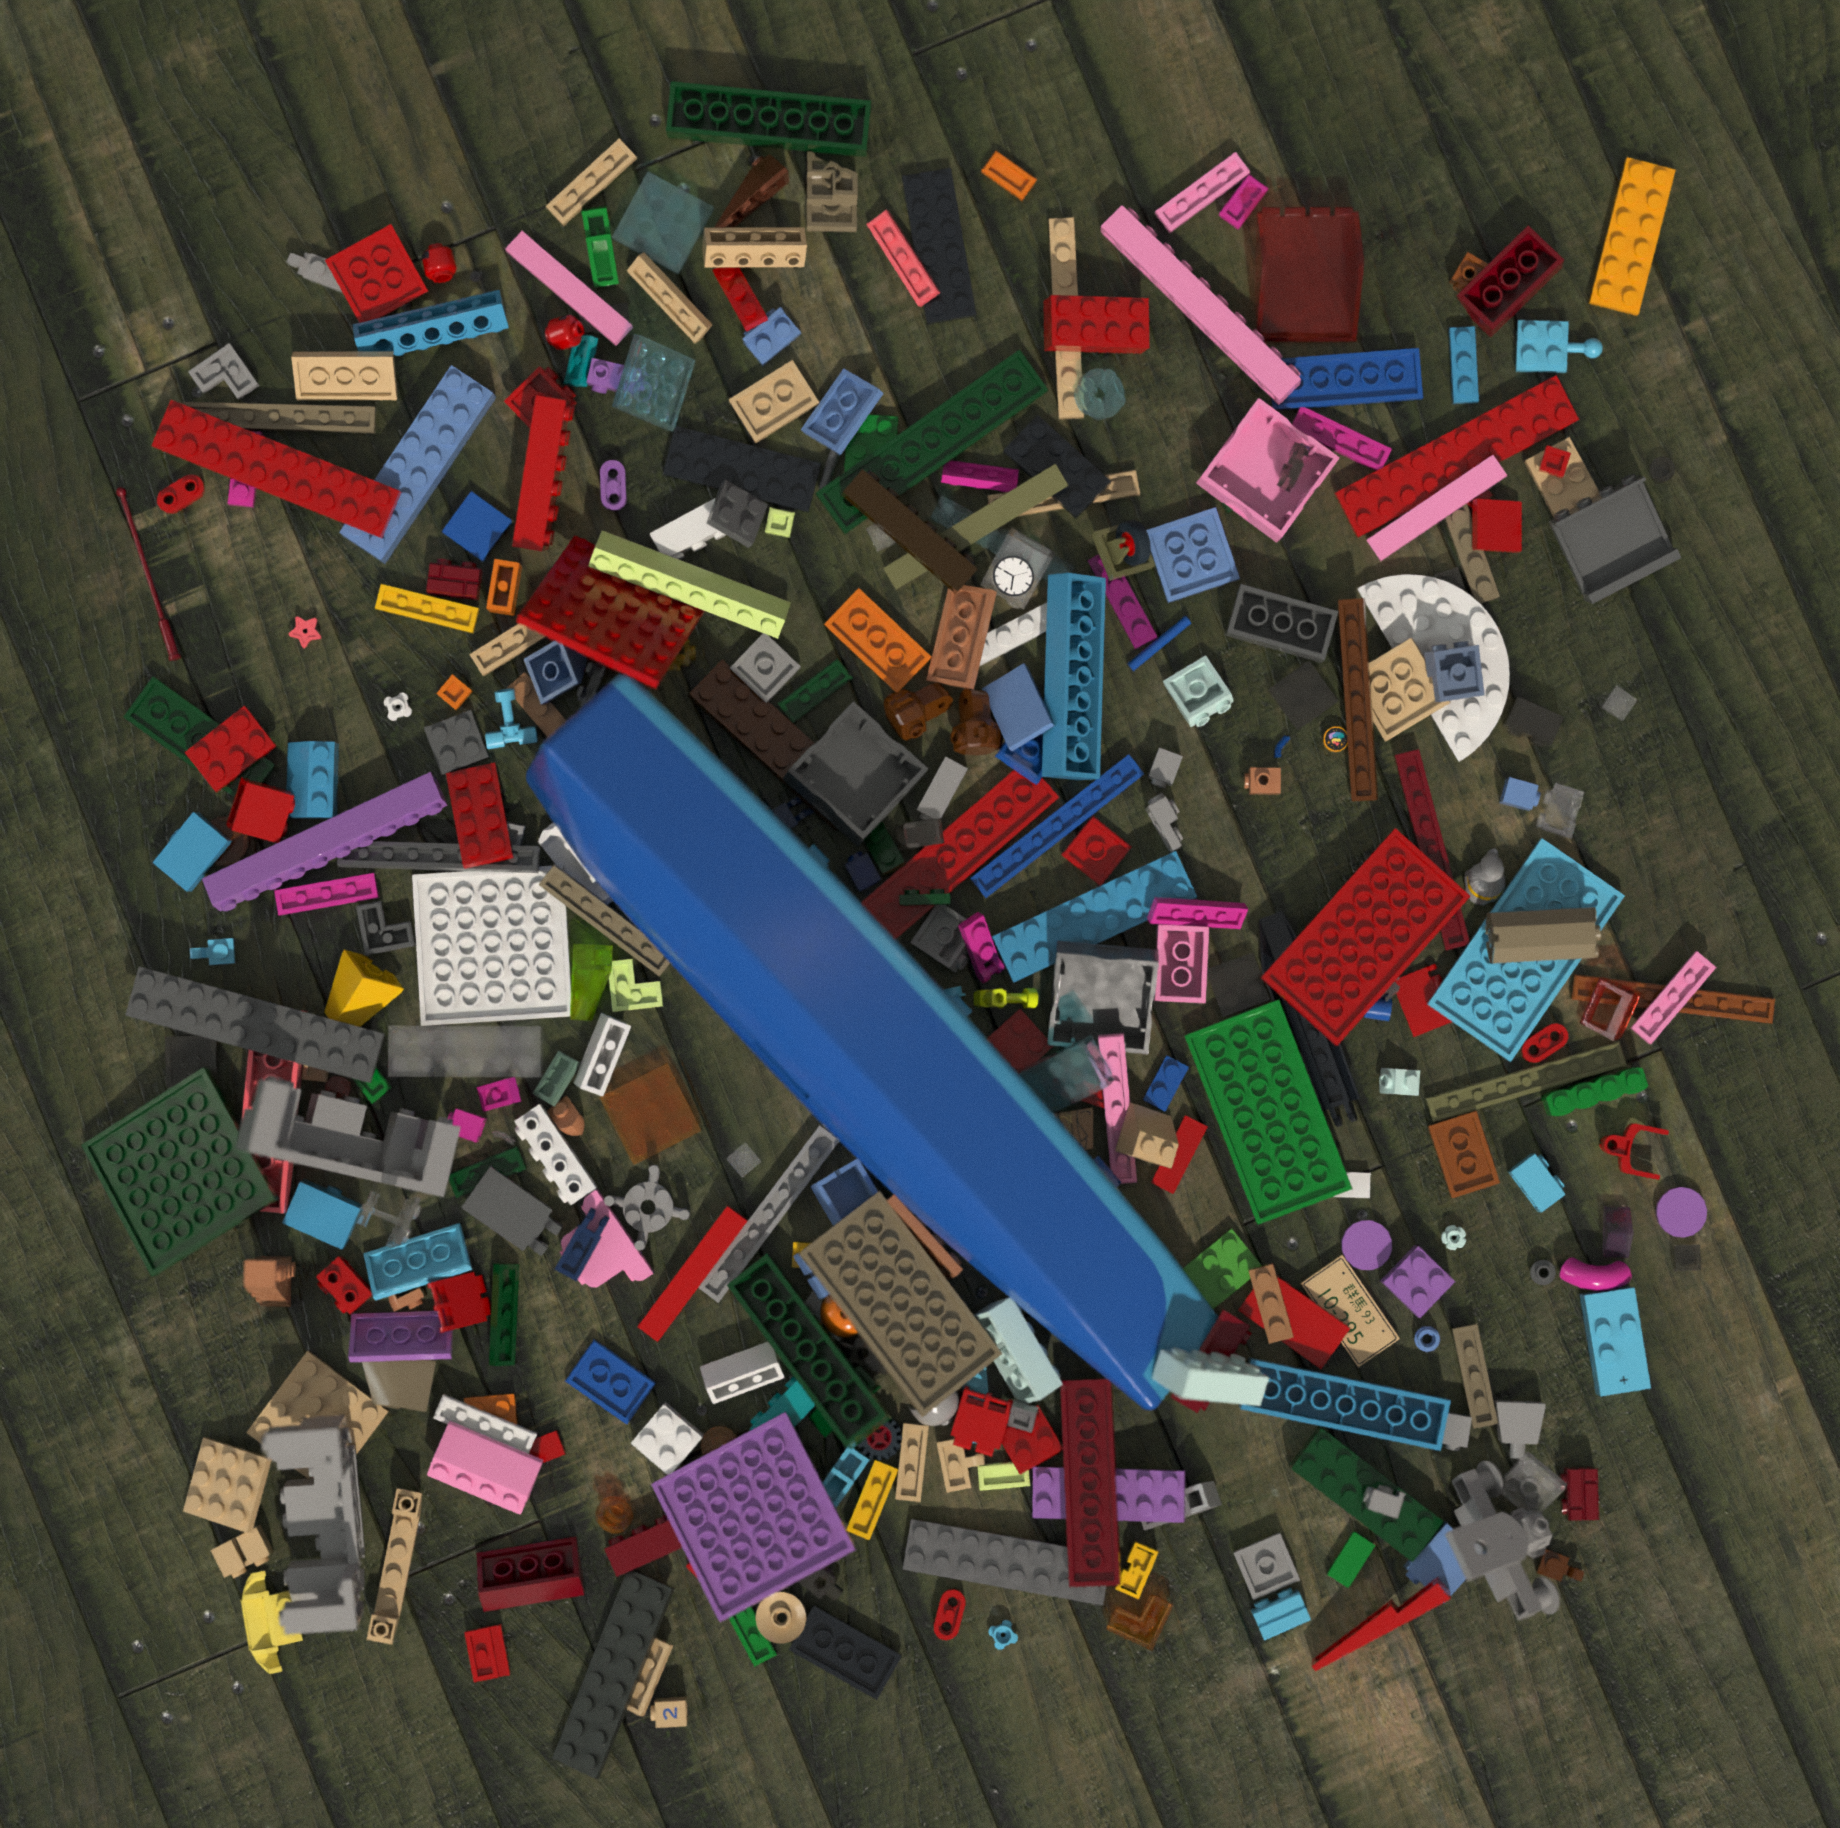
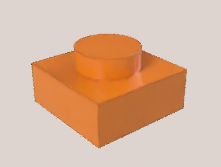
[436,674,473,711]

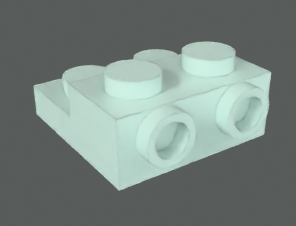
[1163,655,1234,727]

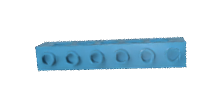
[353,290,509,356]

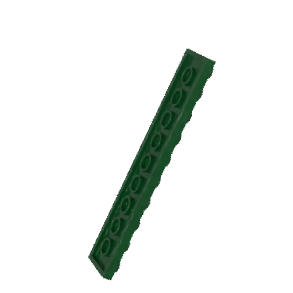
[815,349,1049,535]

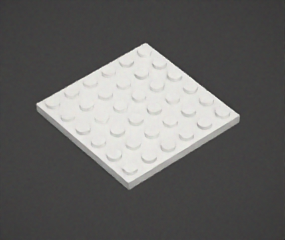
[412,865,573,1026]

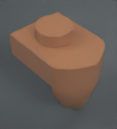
[547,1096,585,1136]
[388,1286,427,1312]

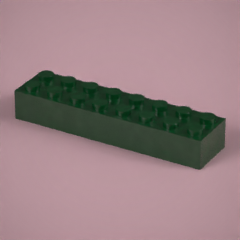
[666,81,872,157]
[727,1254,892,1449]

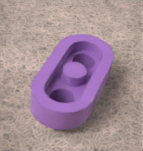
[600,460,627,511]

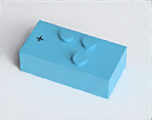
[1580,1286,1651,1396]

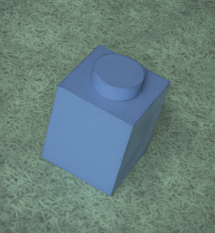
[1499,777,1541,811]

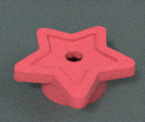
[289,616,321,648]

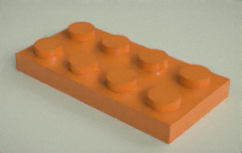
[824,588,932,693]

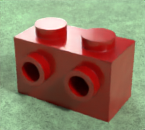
[316,1255,373,1314]

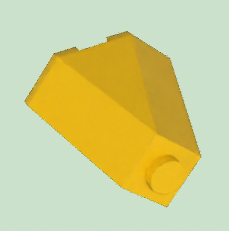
[324,949,404,1027]

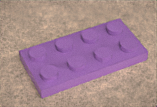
[348,1311,453,1362]

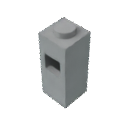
[917,756,968,824]

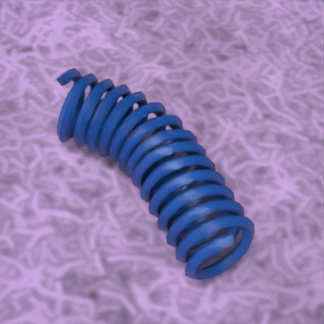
[1274,735,1290,758]

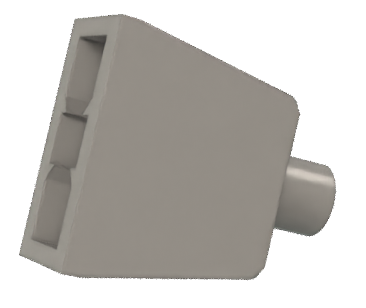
[1493,1400,1545,1459]

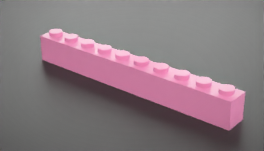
[1101,205,1301,405]

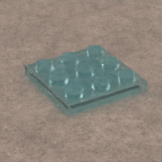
[612,172,714,275]
[612,334,695,432]

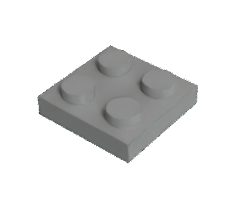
[730,633,801,703]
[1233,1532,1300,1600]

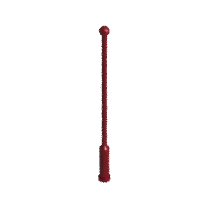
[116,487,181,661]

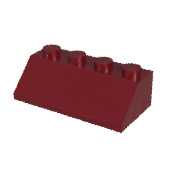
[1456,226,1564,337]
[1170,1310,1252,1413]
[476,1537,584,1612]

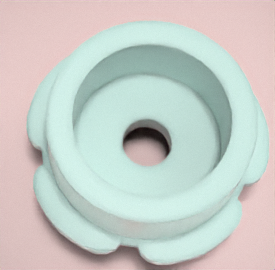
[1441,1225,1466,1250]

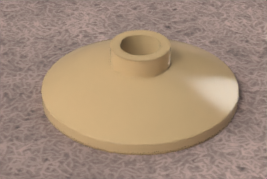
[756,1592,806,1644]

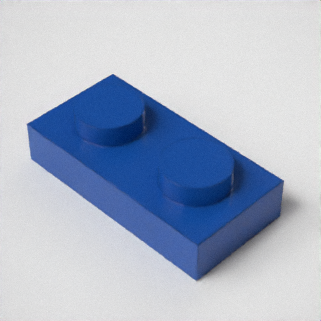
[1143,1055,1189,1112]

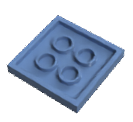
[1146,507,1240,603]

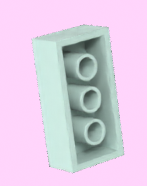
[973,1297,1063,1403]
[1152,1348,1269,1406]

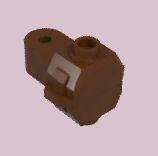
[884,683,953,741]
[950,689,1003,755]

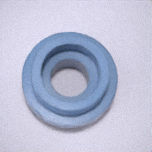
[1414,1326,1440,1352]

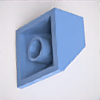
[524,641,587,705]

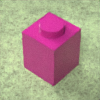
[447,1108,487,1142]

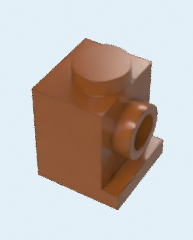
[1449,252,1488,292]

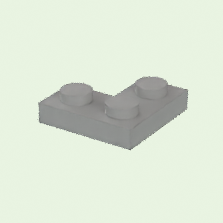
[188,343,259,400]

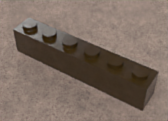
[842,469,977,594]

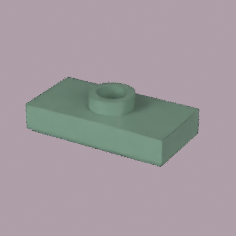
[532,1050,581,1107]

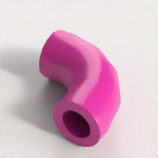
[1560,1257,1631,1291]

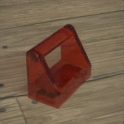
[1580,977,1642,1041]

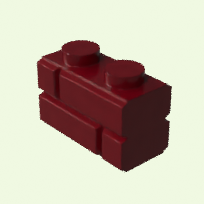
[426,559,482,600]
[1560,1467,1599,1521]

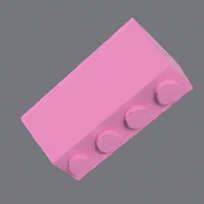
[427,1421,543,1515]

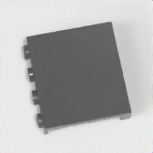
[1548,474,1681,604]

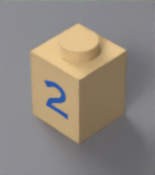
[650,1697,688,1728]

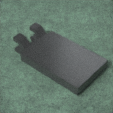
[461,1166,563,1256]

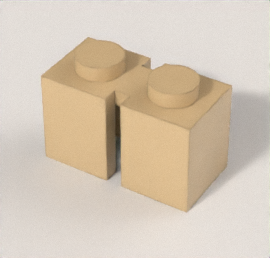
[211,1525,274,1578]

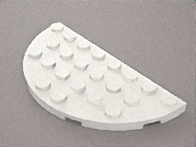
[1357,574,1510,762]

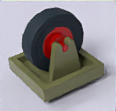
[1091,519,1156,581]

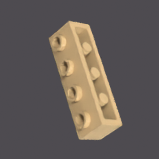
[702,227,807,268]

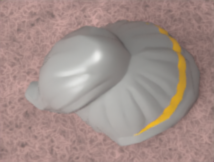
[1465,848,1505,905]

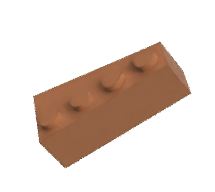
[244,1256,296,1307]

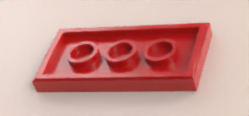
[1238,1275,1351,1369]

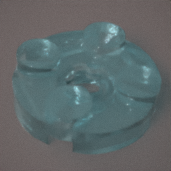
[1074,368,1125,420]

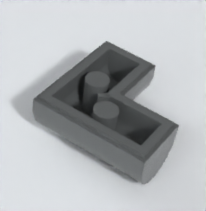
[356,901,416,955]

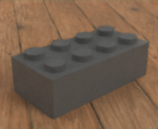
[1225,584,1338,663]

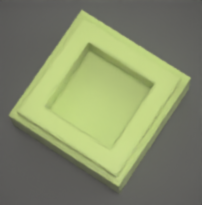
[765,507,795,538]

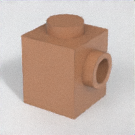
[1244,768,1281,795]

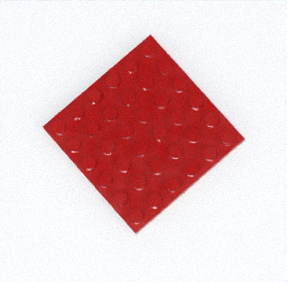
[517,535,705,689]

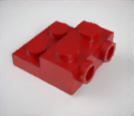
[504,366,577,428]

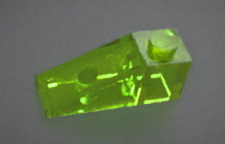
[570,944,613,1021]

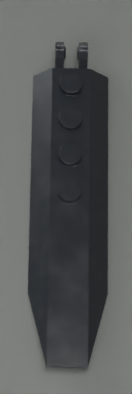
[1259,911,1361,1127]

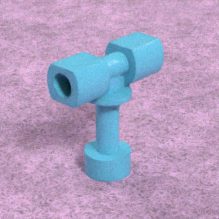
[485,688,538,749]

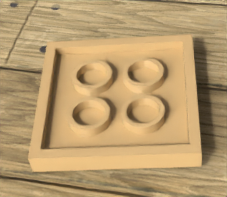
[1369,637,1451,742]
[183,1438,272,1533]

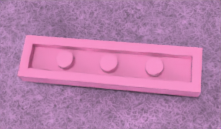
[1155,152,1250,233]
[1630,951,1716,1044]

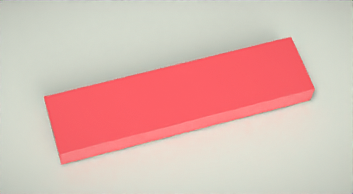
[866,210,941,307]

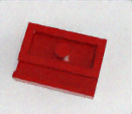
[464,1624,511,1682]

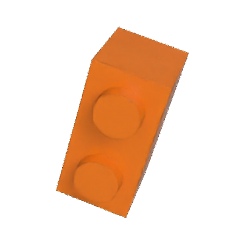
[486,559,522,616]

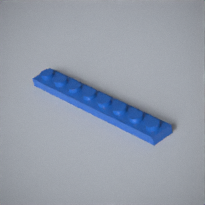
[970,754,1144,898]

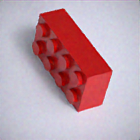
[1044,295,1149,354]

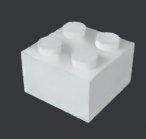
[631,1402,704,1475]

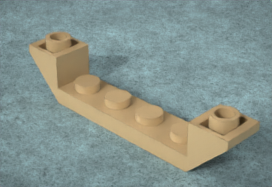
[367,1488,422,1644]

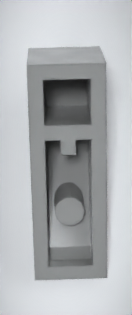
[1141,1481,1222,1530]

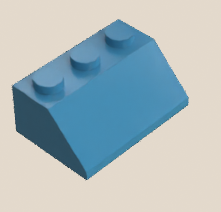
[287,741,339,819]

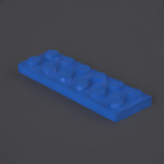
[1271,348,1423,411]

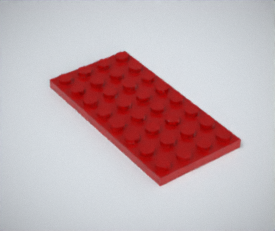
[1261,828,1470,1046]

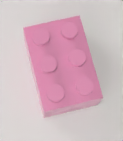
[1153,925,1209,1004]

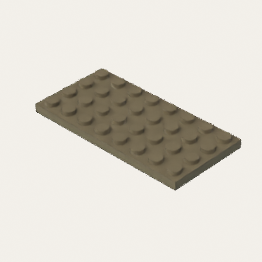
[798,1191,1002,1417]

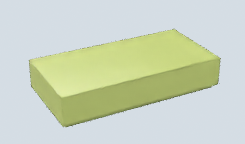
[977,1461,1030,1491]

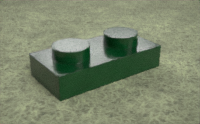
[864,821,906,877]
[899,889,950,906]

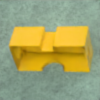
[1115,1540,1159,1599]

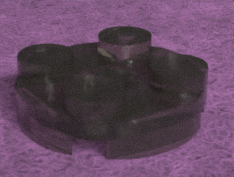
[1277,442,1310,492]

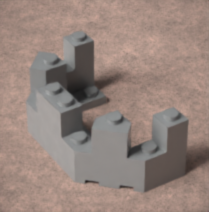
[235,1076,461,1197]
[262,1415,365,1634]

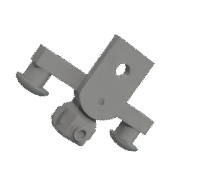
[1445,1461,1560,1621]

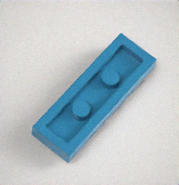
[1449,326,1479,404]

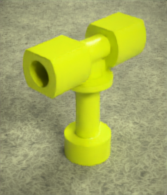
[974,988,1038,1008]

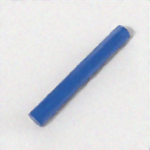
[1127,616,1191,671]

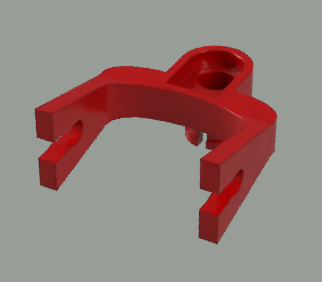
[1599,1123,1669,1180]

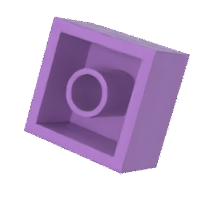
[1380,1245,1455,1318]

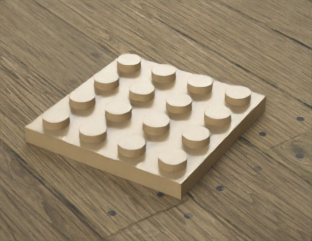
[246,1350,389,1478]

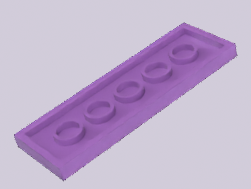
[1033,1466,1185,1523]

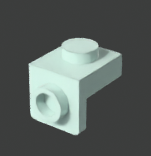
[1379,1068,1420,1096]

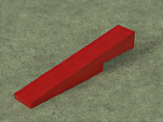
[638,1205,748,1342]
[1311,1577,1451,1672]

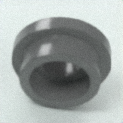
[1530,1260,1556,1285]

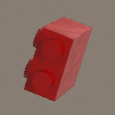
[226,777,295,843]

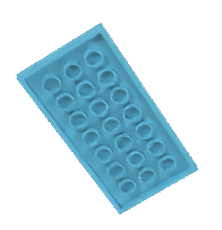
[1427,838,1625,1062]

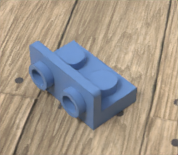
[743,307,801,366]

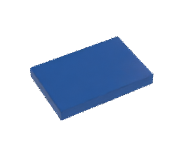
[565,1339,657,1424]

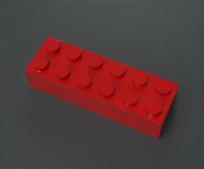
[512,395,575,552]

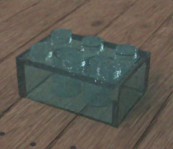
[1019,1035,1115,1113]

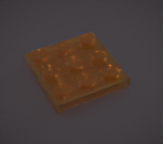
[599,1063,702,1165]

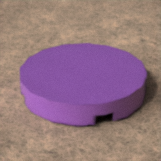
[1655,1187,1707,1238]
[1341,1220,1392,1270]

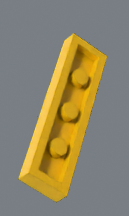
[375,584,480,633]

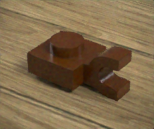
[1536,1548,1584,1582]

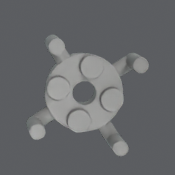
[604,1165,691,1251]

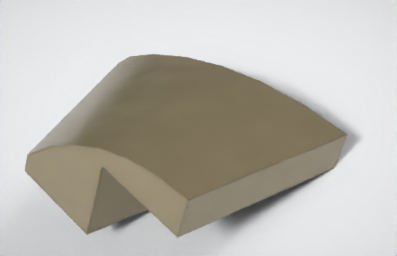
[806,151,858,232]
[362,1360,436,1412]

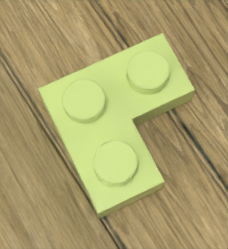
[607,959,663,1012]

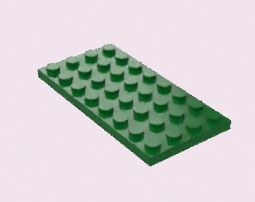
[1185,999,1353,1225]

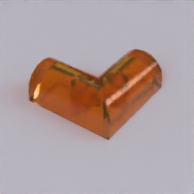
[1106,1593,1173,1651]

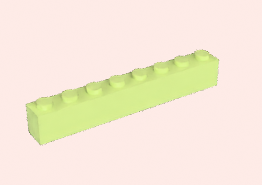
[588,530,791,638]

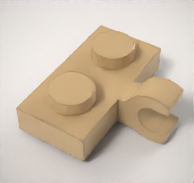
[937,1438,985,1493]

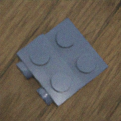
[1424,641,1485,702]

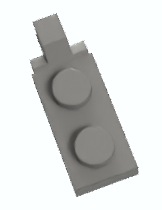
[287,252,342,293]

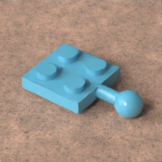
[1515,320,1603,373]

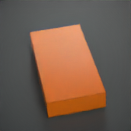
[981,151,1037,201]

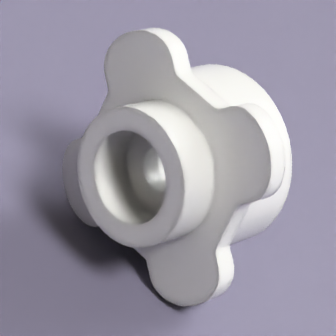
[384,693,412,721]

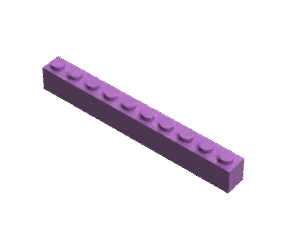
[202,772,447,911]

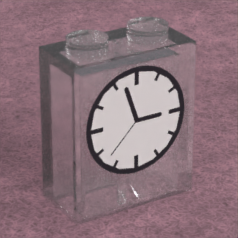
[980,528,1056,610]

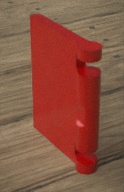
[1395,963,1451,1037]

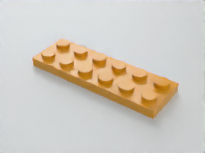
[1589,157,1676,316]

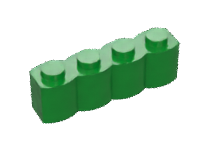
[1542,1068,1648,1116]

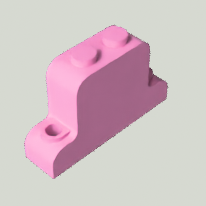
[560,1189,655,1287]

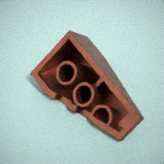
[714,154,790,228]

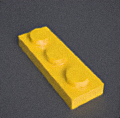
[846,1459,898,1540]

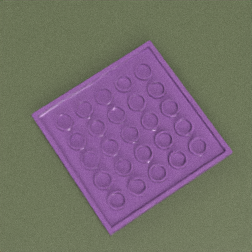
[651,1412,857,1622]

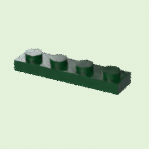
[489,1263,520,1366]

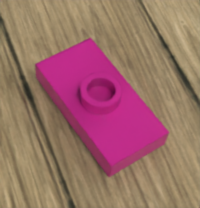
[1218,174,1269,230]

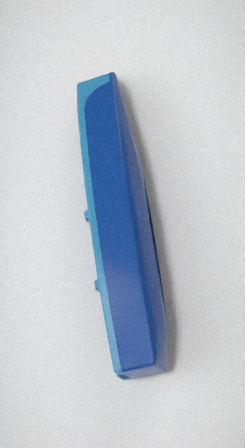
[526,673,1218,1410]

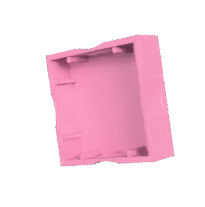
[1196,398,1340,543]

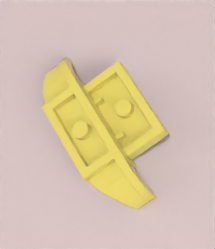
[240,1571,303,1674]

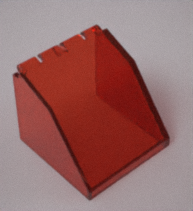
[1255,207,1364,342]

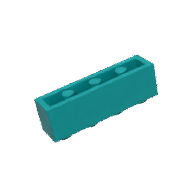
[749,1376,815,1431]

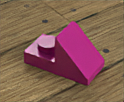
[477,1077,521,1112]

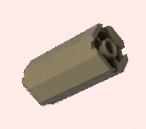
[1485,907,1601,963]

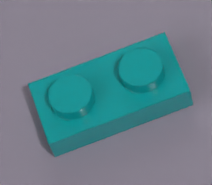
[564,335,598,387]

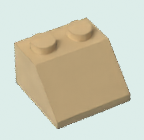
[1115,1103,1179,1168]

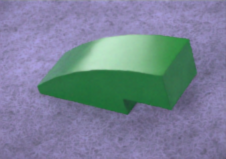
[582,205,619,288]

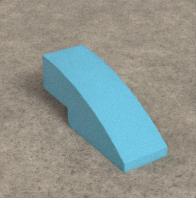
[823,1447,870,1508]

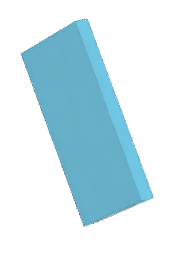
[363,1223,472,1301]

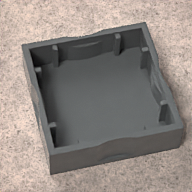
[783,701,928,847]
[1047,941,1159,1054]

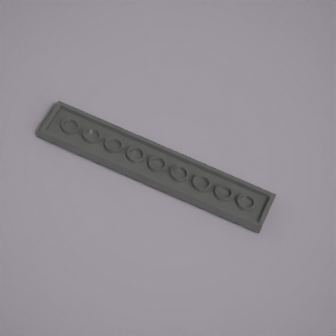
[125,966,385,1083]

